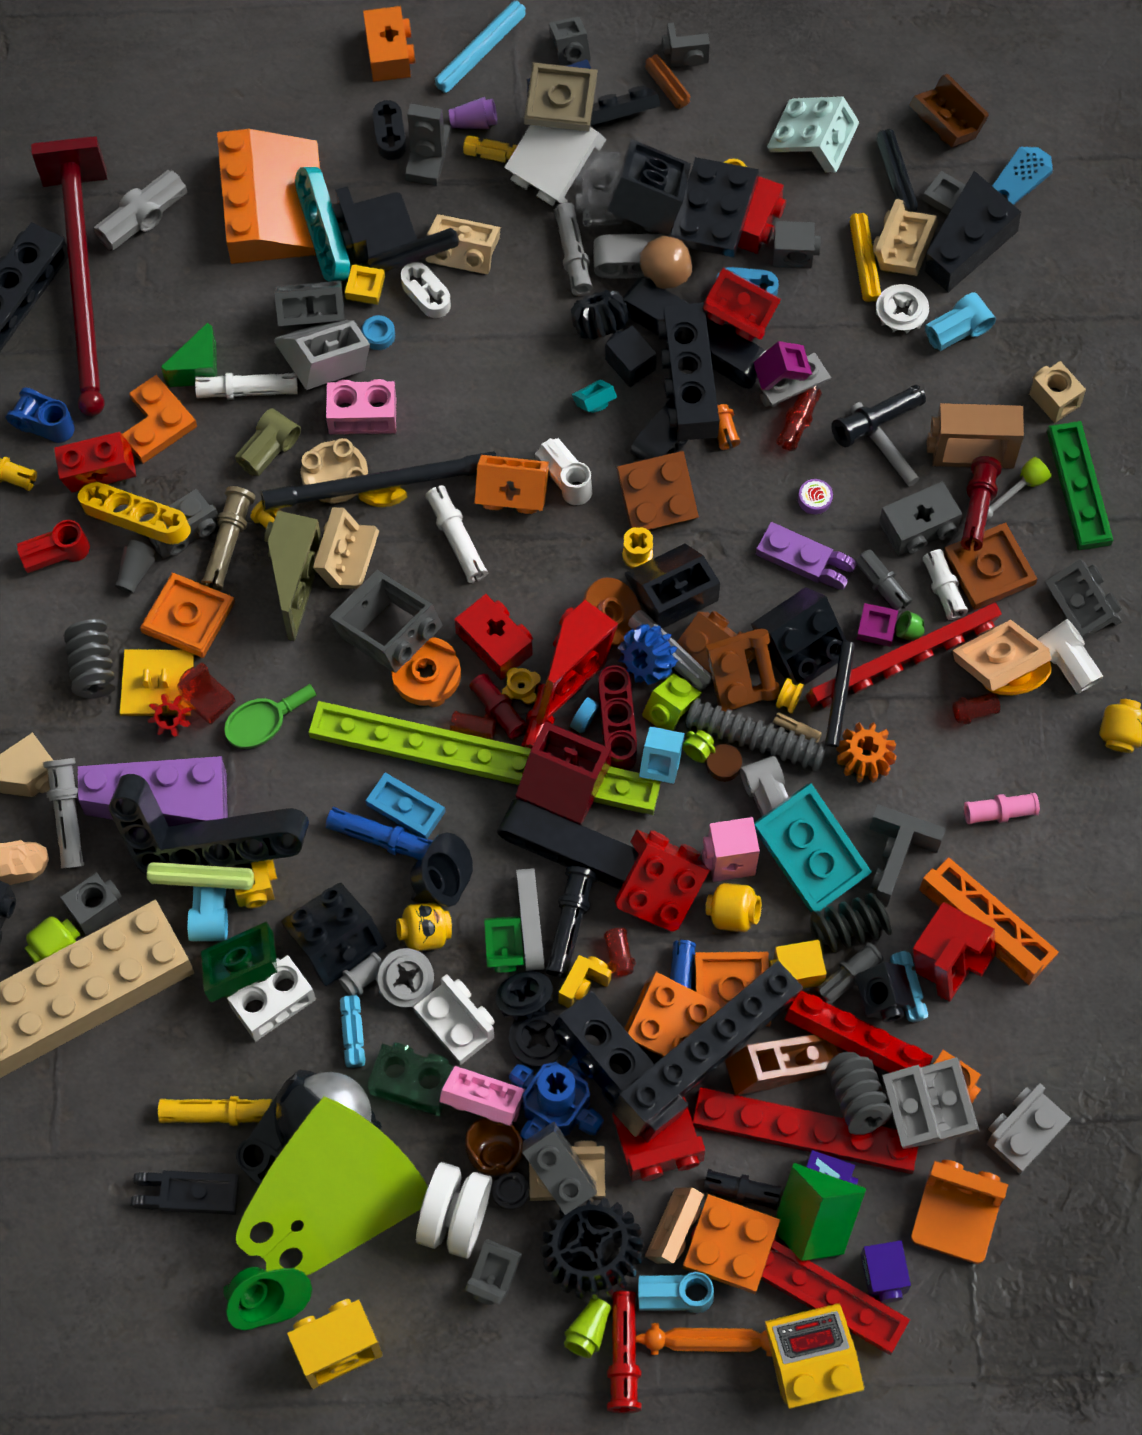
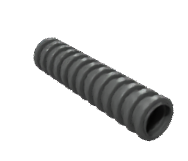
[686,698,827,772]

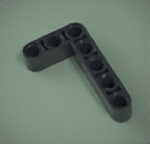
[109,774,309,875]

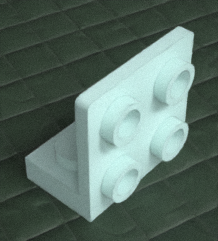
[767,96,859,173]

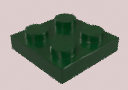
[201,921,278,1002]

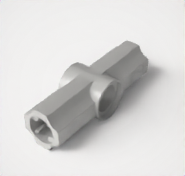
[94,170,187,250]

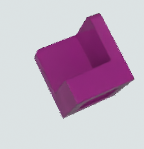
[753,341,812,391]

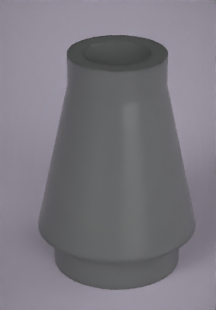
[115,540,155,594]

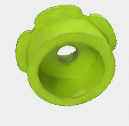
[682,730,716,763]

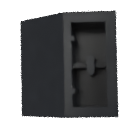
[625,543,720,628]
[751,587,847,686]

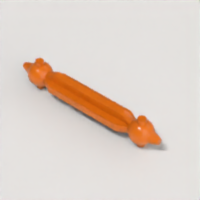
[636,1323,772,1357]

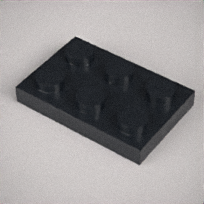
[670,157,759,257]

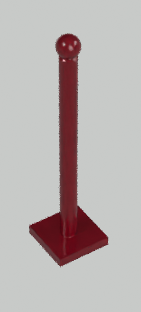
[31,136,108,416]

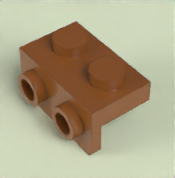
[677,610,756,673]

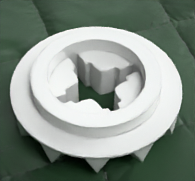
[876,284,929,334]

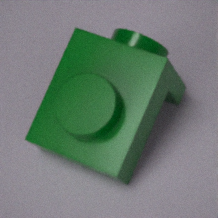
[484,916,524,972]

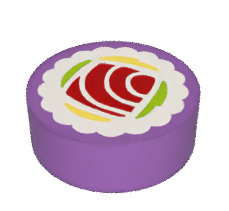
[798,479,833,514]

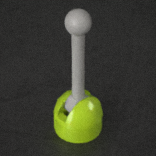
[987,457,1051,520]

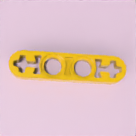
[78,482,191,544]

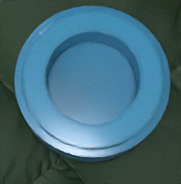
[361,315,395,350]
[570,697,599,733]

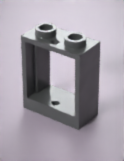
[329,570,443,673]

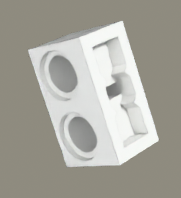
[227,955,316,1042]

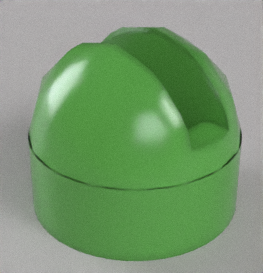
[895,611,925,641]

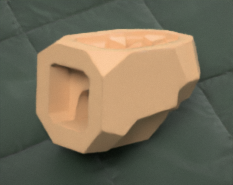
[0,840,49,885]

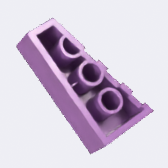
[78,756,228,826]

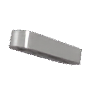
[516,868,544,971]

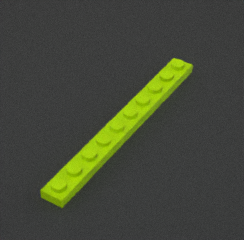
[309,701,661,815]

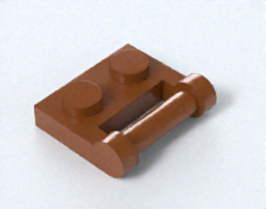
[705,629,781,712]

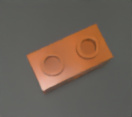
[363,6,415,82]
[474,455,549,514]

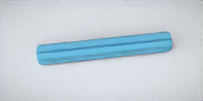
[435,1,526,93]

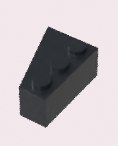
[925,171,1021,292]

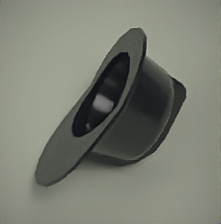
[410,832,473,907]

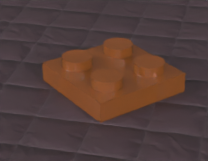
[616,451,699,530]
[944,522,1037,610]

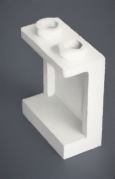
[504,125,606,206]

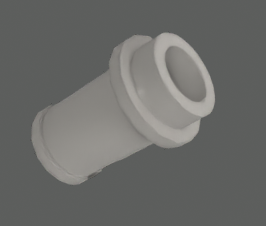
[339,952,382,995]

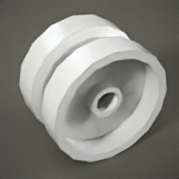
[416,1162,492,1259]

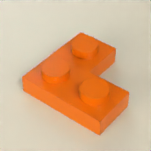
[122,375,197,464]

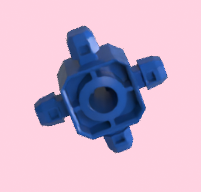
[509,1055,604,1142]

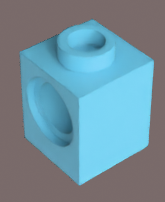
[639,726,685,784]

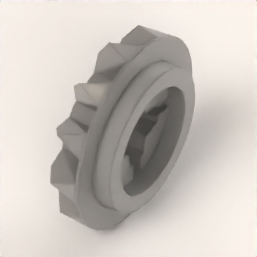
[375,948,434,1007]

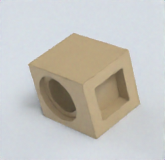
[1029,361,1086,423]

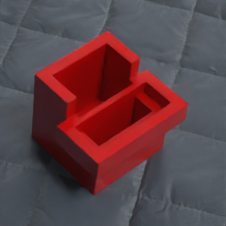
[913,902,996,1002]

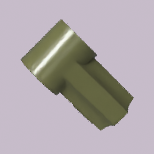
[235,408,301,477]

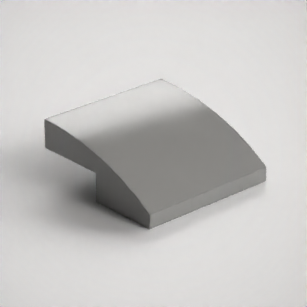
[882,1057,980,1149]

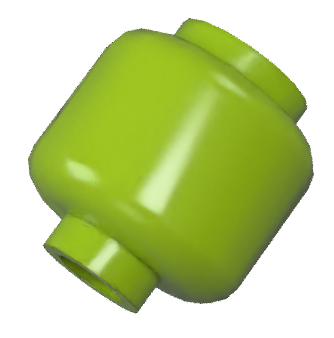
[24,917,81,963]

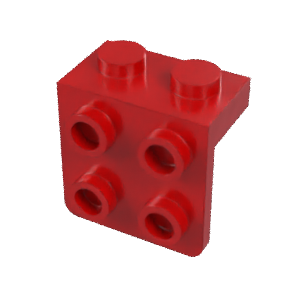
[703,267,781,342]
[615,830,710,931]
[613,1096,706,1181]

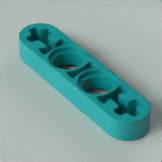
[295,167,350,282]

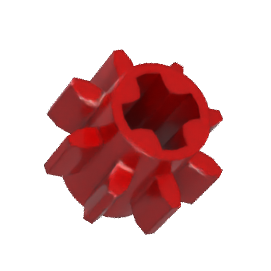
[147,693,192,737]

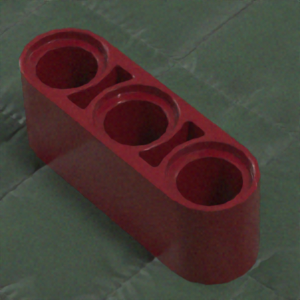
[598,665,637,771]

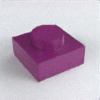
[856,603,898,647]

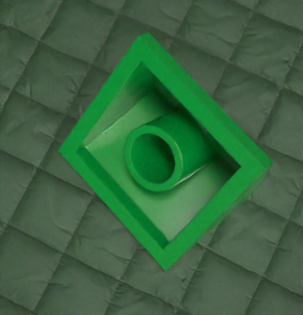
[776,1163,866,1261]

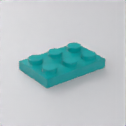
[754,783,872,913]

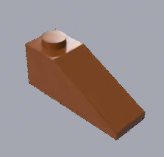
[725,1035,843,1095]

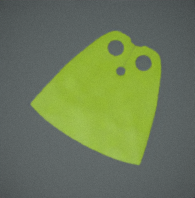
[236,1096,428,1275]

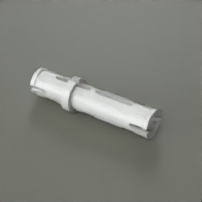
[195,373,298,400]
[425,485,488,583]

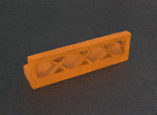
[919,857,1059,985]

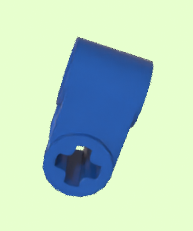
[5,387,75,443]

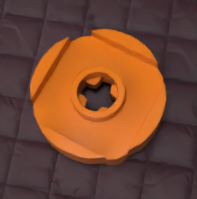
[391,637,461,707]

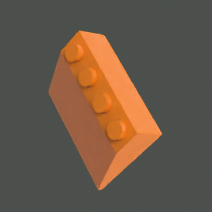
[217,129,320,264]

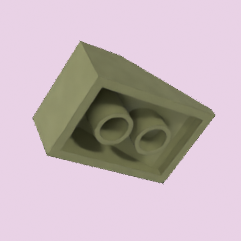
[265,511,322,641]

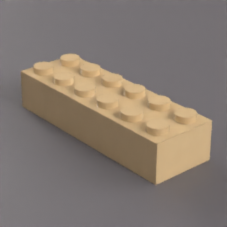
[0,899,194,1078]

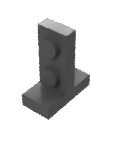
[405,103,451,186]
[870,804,946,907]

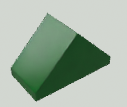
[161,323,217,387]

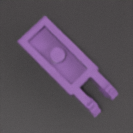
[756,522,857,589]

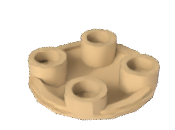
[300,438,368,504]

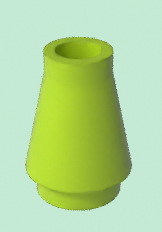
[564,1297,611,1358]

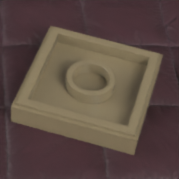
[524,63,598,132]

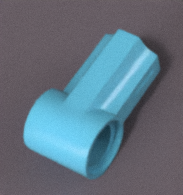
[925,292,996,351]
[188,886,228,941]
[638,1272,714,1313]

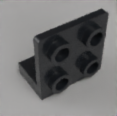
[281,883,387,986]

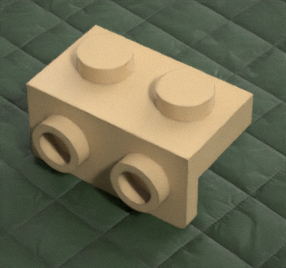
[873,199,938,276]
[313,507,379,589]

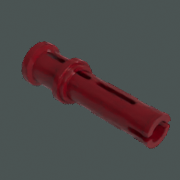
[960,456,1002,551]

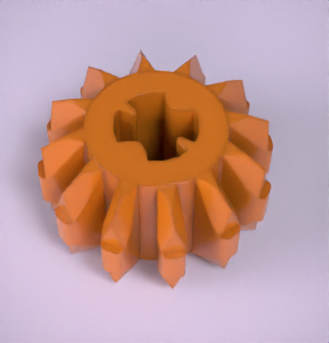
[836,722,897,783]

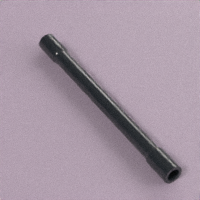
[261,451,496,511]

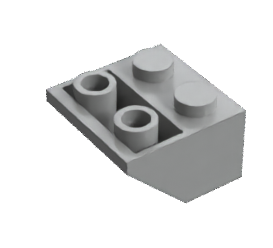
[274,320,370,390]

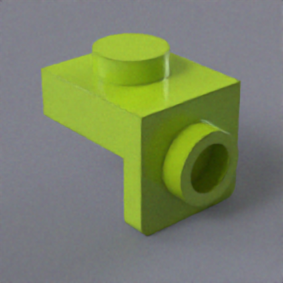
[642,673,702,731]

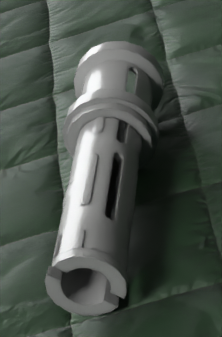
[43,758,84,869]

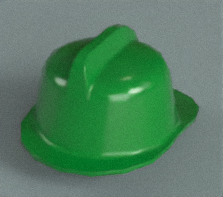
[223,1267,312,1330]

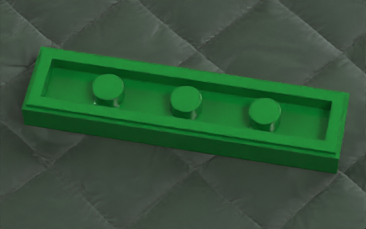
[1047,421,1113,551]

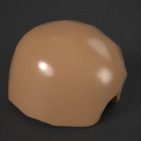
[639,236,692,289]

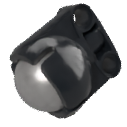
[236,1070,382,1185]

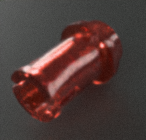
[952,692,1000,724]
[450,711,497,740]
[604,928,636,977]

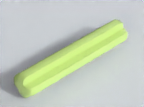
[147,862,254,890]

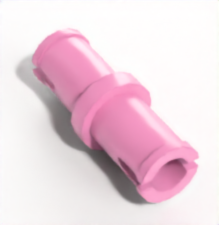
[964,793,1040,824]

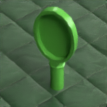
[224,684,317,749]

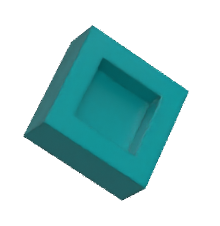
[572,379,617,412]

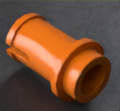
[717,404,741,450]

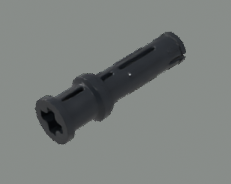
[831,385,926,448]
[545,866,598,978]

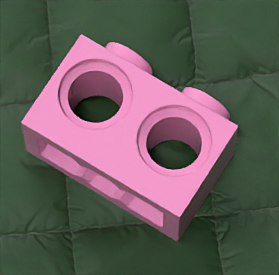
[326,379,396,434]

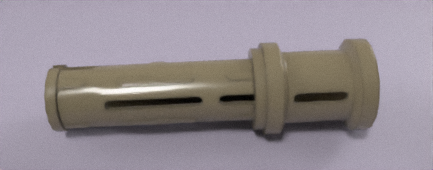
[201,486,255,590]

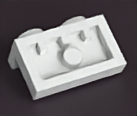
[413,974,495,1065]

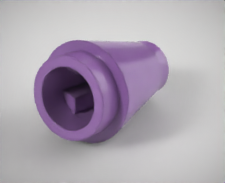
[449,97,497,129]

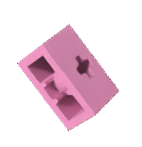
[701,817,760,882]

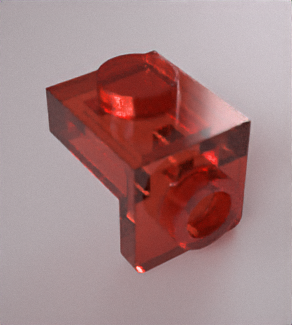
[177,662,236,725]

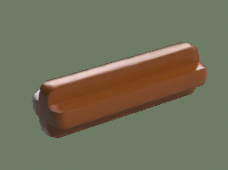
[645,54,690,109]

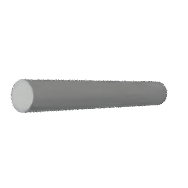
[850,402,919,486]

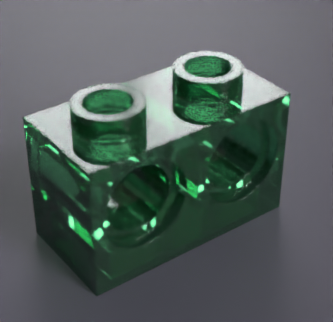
[367,1043,453,1117]

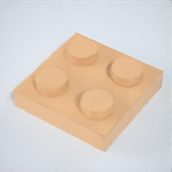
[952,620,1051,691]

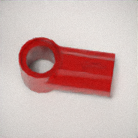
[17,520,90,573]

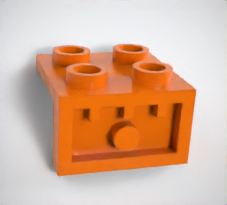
[624,972,721,1058]

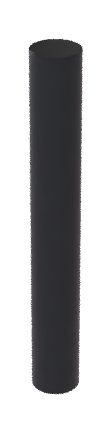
[825,641,855,747]

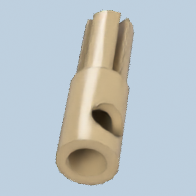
[774,712,822,743]

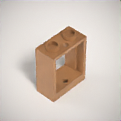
[927,403,1024,469]

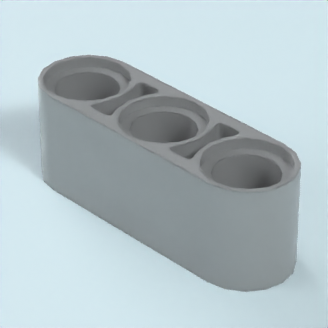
[593,234,689,278]

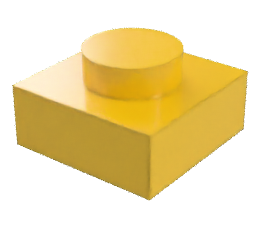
[345,264,385,305]

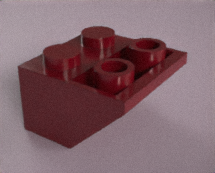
[516,721,611,825]

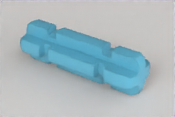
[890,951,928,1022]
[340,995,365,1068]

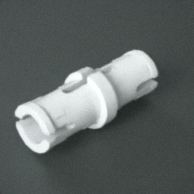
[923,549,968,620]

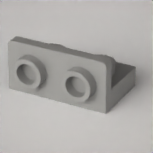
[987,1083,1071,1175]

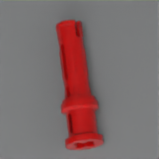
[607,1291,642,1413]

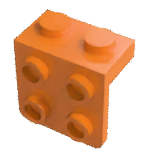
[911,1160,1008,1264]

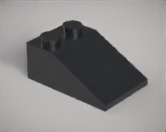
[607,139,691,236]

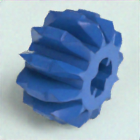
[617,624,678,685]

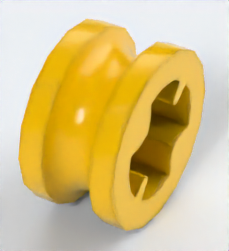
[776,678,804,713]

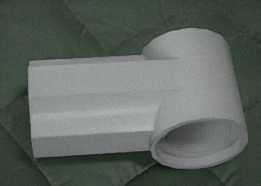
[740,756,789,816]

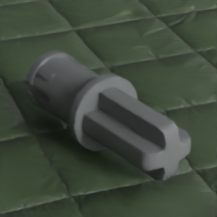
[856,549,913,613]
[817,942,884,1004]

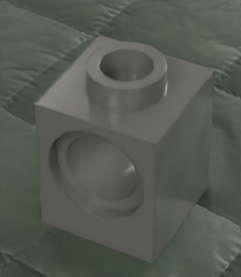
[773,221,821,268]
[60,872,122,936]

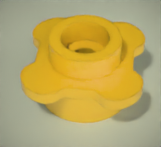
[502,668,541,704]

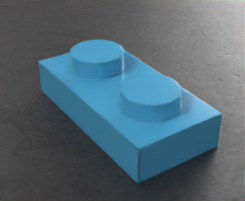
[365,773,445,839]

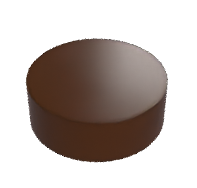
[706,744,742,782]

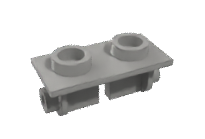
[756,353,831,407]

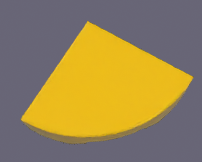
[358,486,407,507]

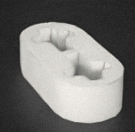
[401,262,451,318]

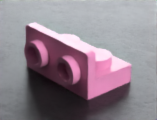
[439,1066,525,1125]

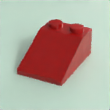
[536,600,618,725]

